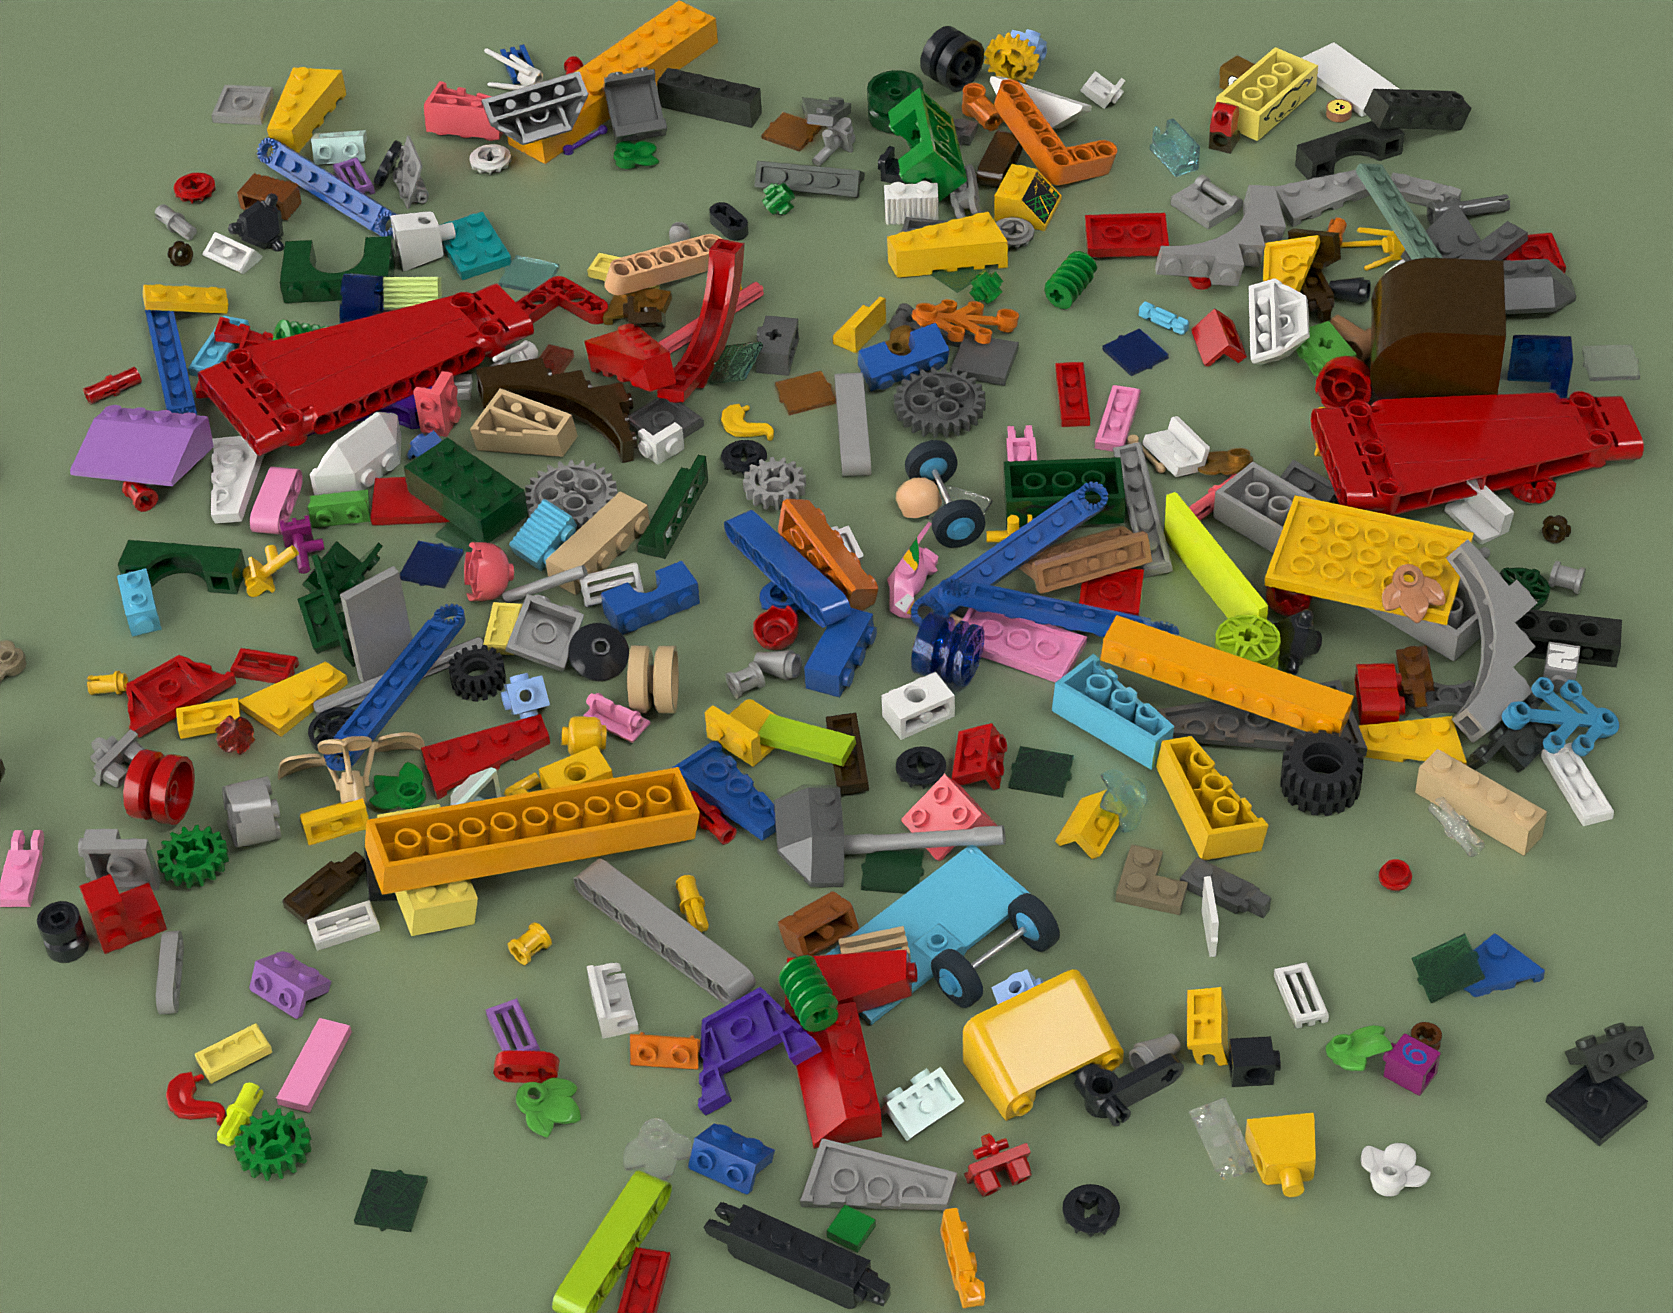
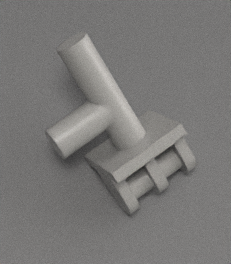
[812,117,856,167]

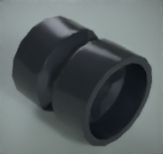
[36,901,90,963]

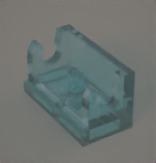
[1150,118,1200,177]

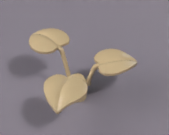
[278,732,425,804]

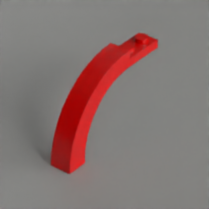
[657,239,745,403]

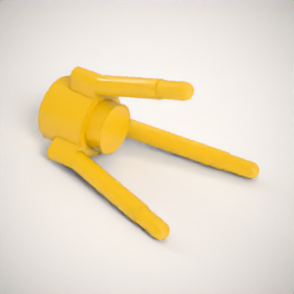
[1341,227,1405,271]

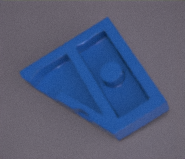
[1449,933,1545,997]

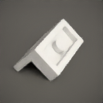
[1444,479,1514,544]

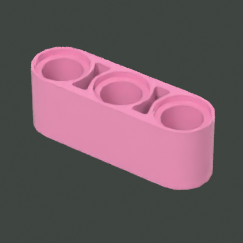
[250,467,303,535]

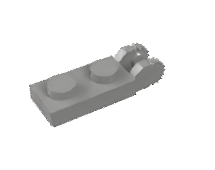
[950,164,982,219]

